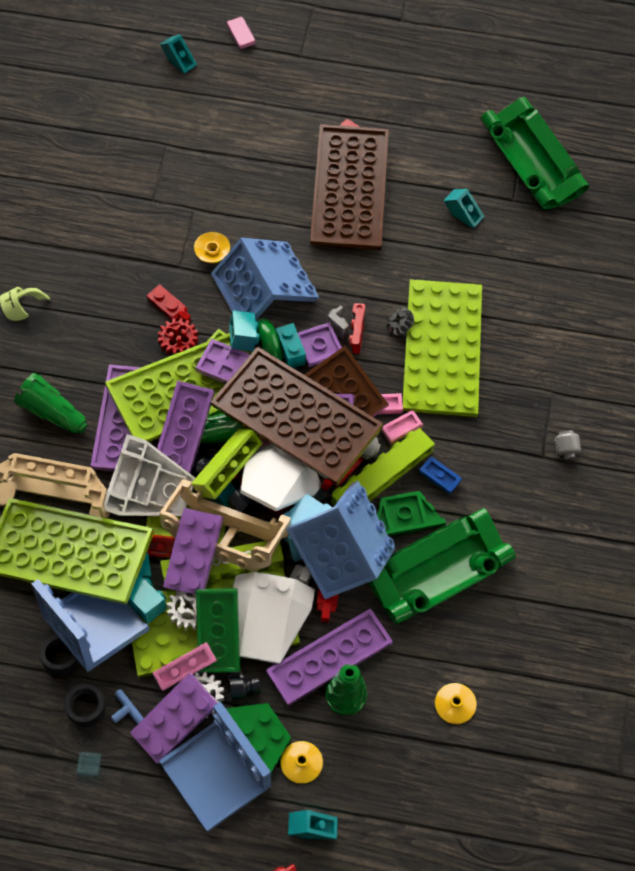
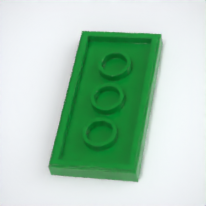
[196,588,240,673]

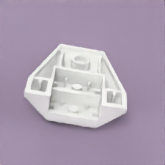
[104,434,195,516]
[240,444,322,511]
[233,572,315,664]

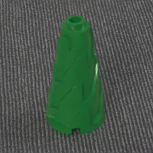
[14,372,88,434]
[200,413,247,445]
[325,664,367,716]

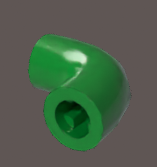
[257,318,284,360]

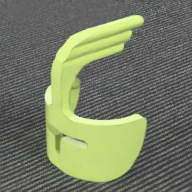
[0,287,50,321]

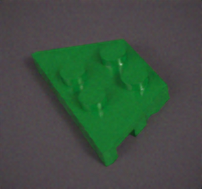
[377,491,446,537]
[225,703,291,772]

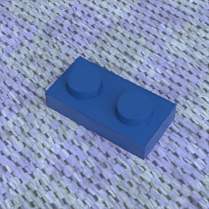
[419,456,462,495]

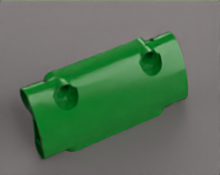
[480,97,589,210]
[368,508,516,625]

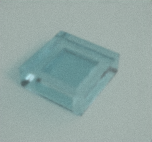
[77,752,102,776]

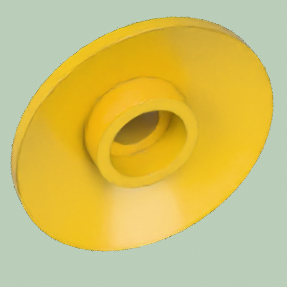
[194,232,230,263]
[435,683,476,724]
[281,741,323,784]

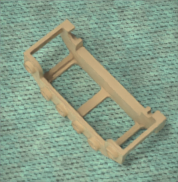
[0,453,110,519]
[160,479,291,571]

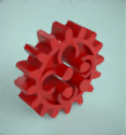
[158,318,198,355]

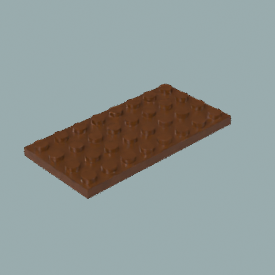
[310,124,389,250]
[211,347,383,485]

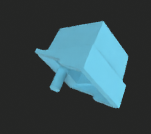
[283,494,332,562]

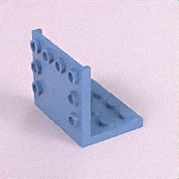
[211,238,319,321]
[287,481,395,599]
[32,579,149,672]
[159,702,271,833]

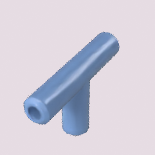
[111,689,144,724]

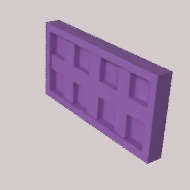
[196,339,250,384]
[163,508,224,595]
[130,673,218,764]

